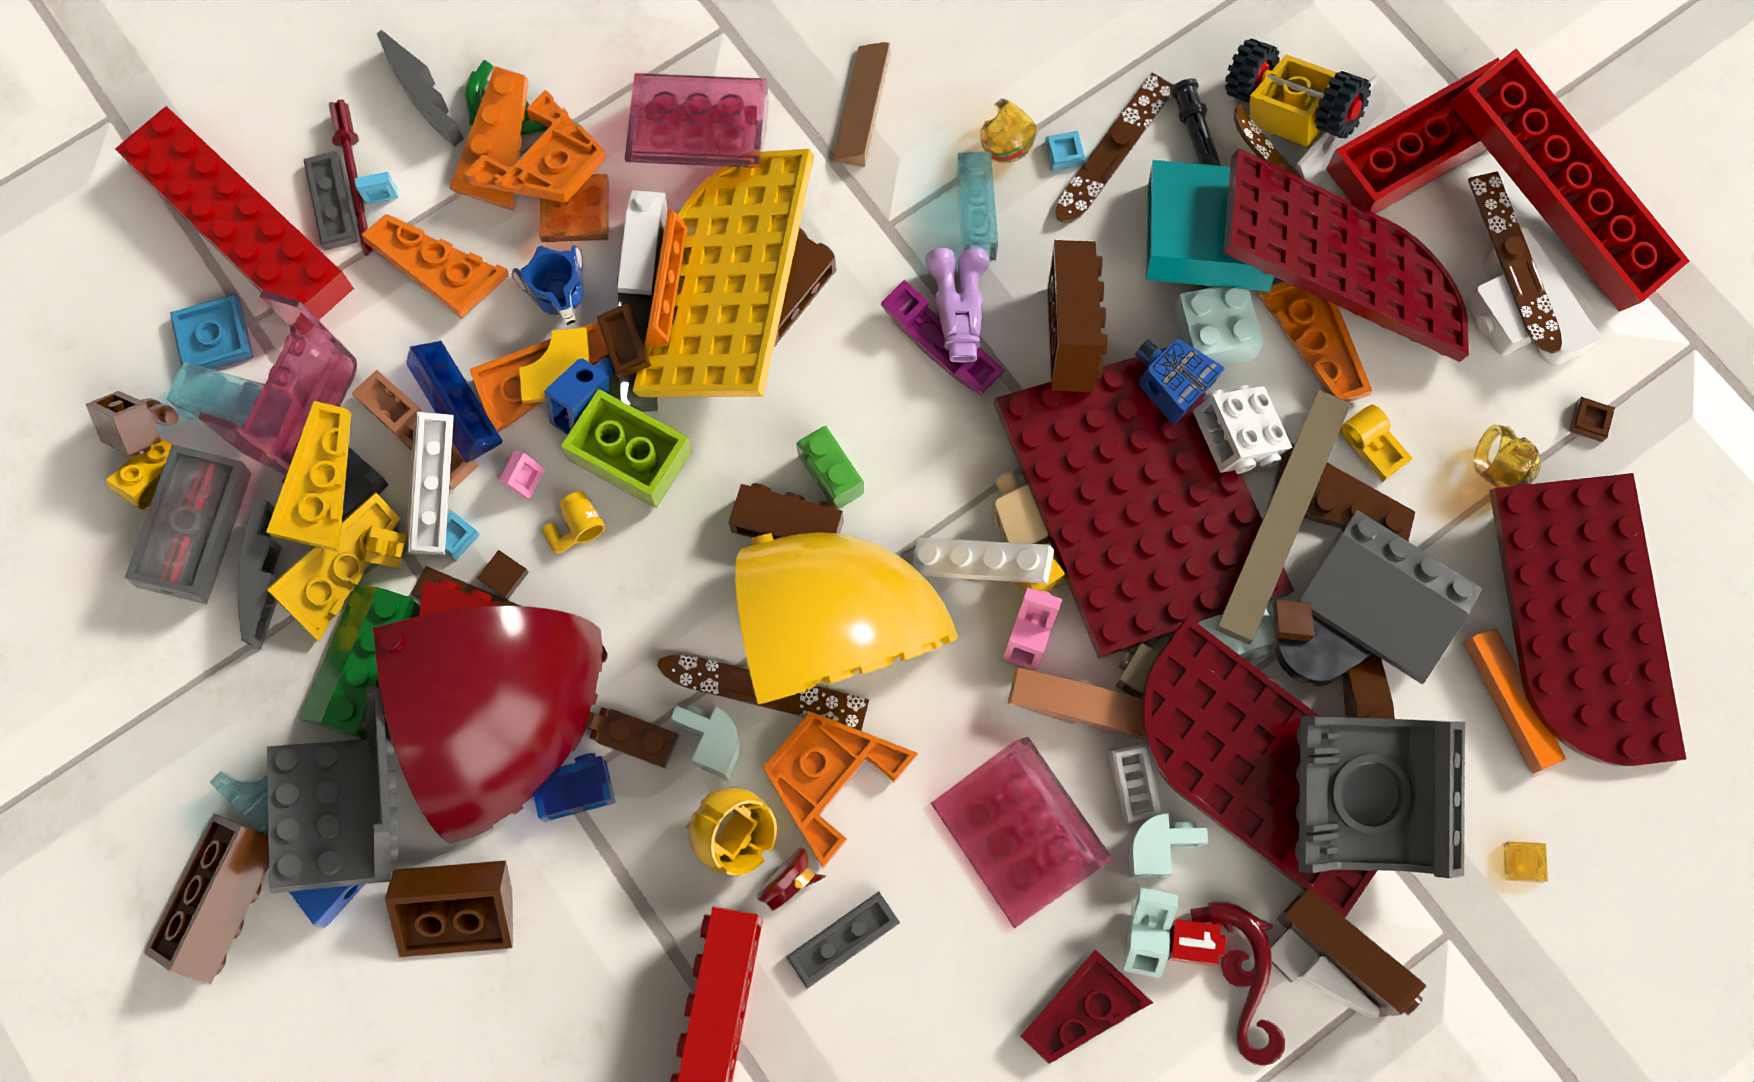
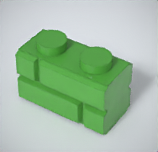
[796,426,864,509]

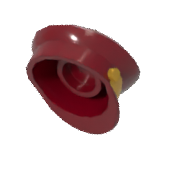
[757,848,827,911]

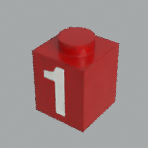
[1167,919,1226,966]

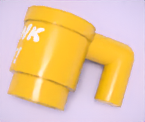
[541,491,606,554]

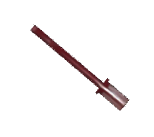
[328,99,372,256]

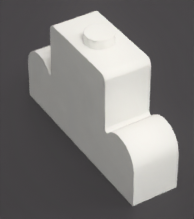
[1467,226,1602,365]

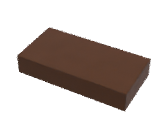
[596,303,651,379]

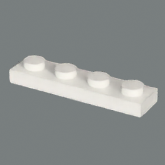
[912,538,1054,584]

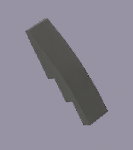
[377,30,463,147]
[238,498,282,650]

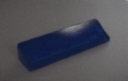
[406,341,503,463]

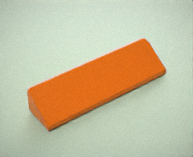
[645,209,688,347]
[1463,628,1567,774]

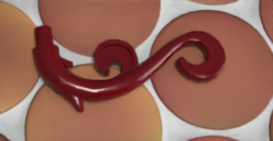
[1190,902,1286,1066]

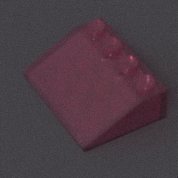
[624,73,769,168]
[931,737,1114,928]

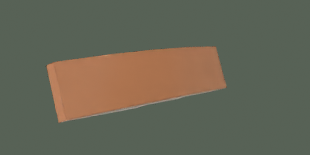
[352,370,478,490]
[1008,668,1145,740]

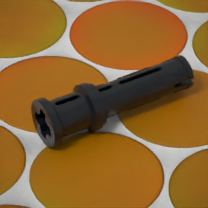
[1170,78,1222,166]

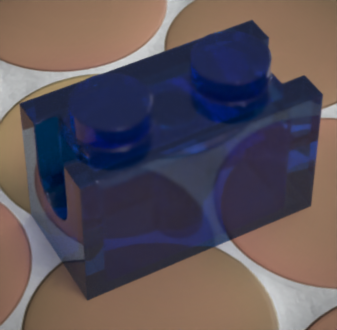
[533,753,616,822]

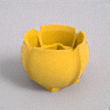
[685,787,777,876]

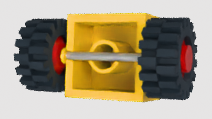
[1225,38,1371,147]

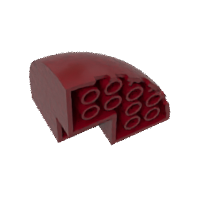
[373,606,603,844]

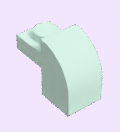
[670,705,741,780]
[1128,813,1208,878]
[1123,888,1178,978]

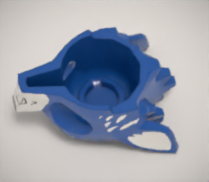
[512,245,583,325]

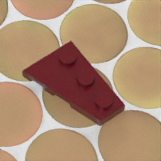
[1020,949,1154,1064]

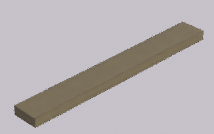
[1216,390,1351,645]

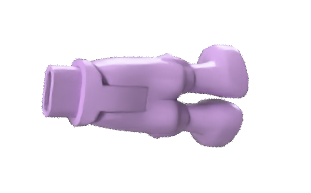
[925,248,989,362]

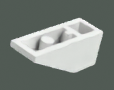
[617,190,667,295]

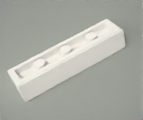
[1294,75,1386,185]
[405,412,453,555]

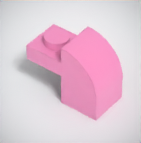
[1002,587,1062,672]

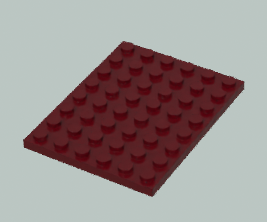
[993,348,1294,659]

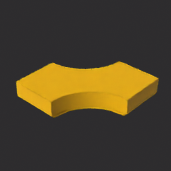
[519,328,590,404]

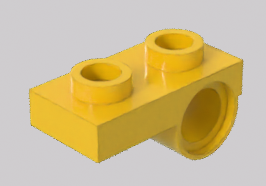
[1339,405,1413,482]
[106,438,172,510]

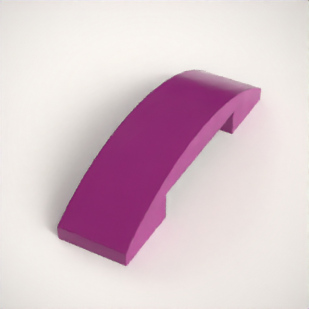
[881,280,1005,395]

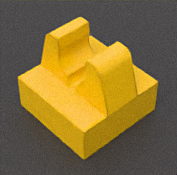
[361,526,407,569]

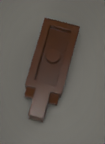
[585,707,679,769]

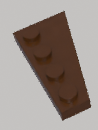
[1267,442,1415,541]

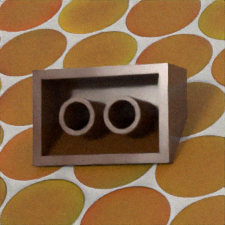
[385,860,513,958]

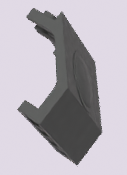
[1295,716,1465,878]

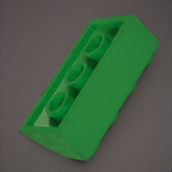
[299,586,420,739]

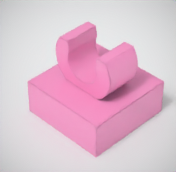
[497,450,545,499]

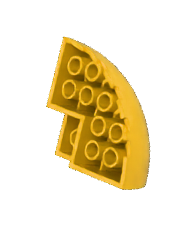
[735,532,959,704]

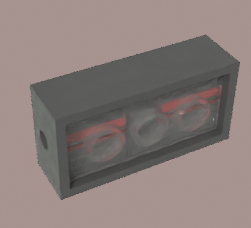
[124,444,251,604]

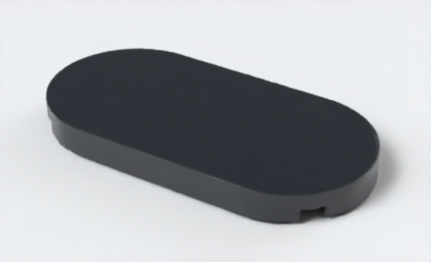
[1275,615,1374,686]

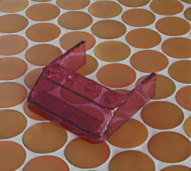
[198,290,357,476]

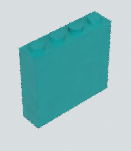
[1146,160,1277,292]

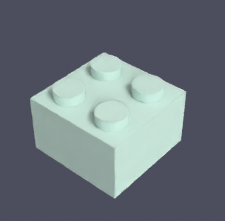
[1173,287,1264,366]

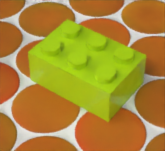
[561,389,693,509]

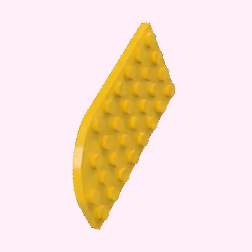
[633,149,814,397]

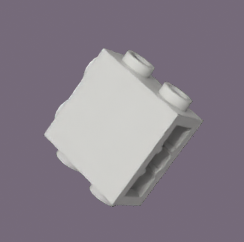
[1193,385,1292,474]

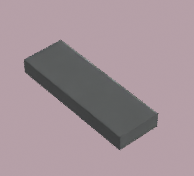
[303,151,357,251]
[786,891,900,989]

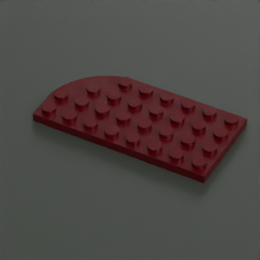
[1223,148,1469,362]
[1489,473,1687,766]
[1141,616,1377,918]

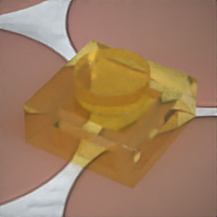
[1503,841,1548,883]

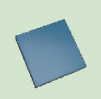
[170,294,254,377]

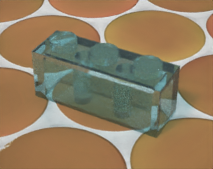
[956,151,998,261]
[166,362,290,438]

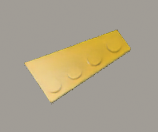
[266,401,351,552]
[266,493,401,642]

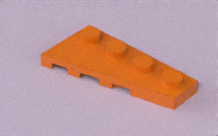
[449,66,529,211]

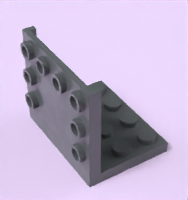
[267,686,399,893]

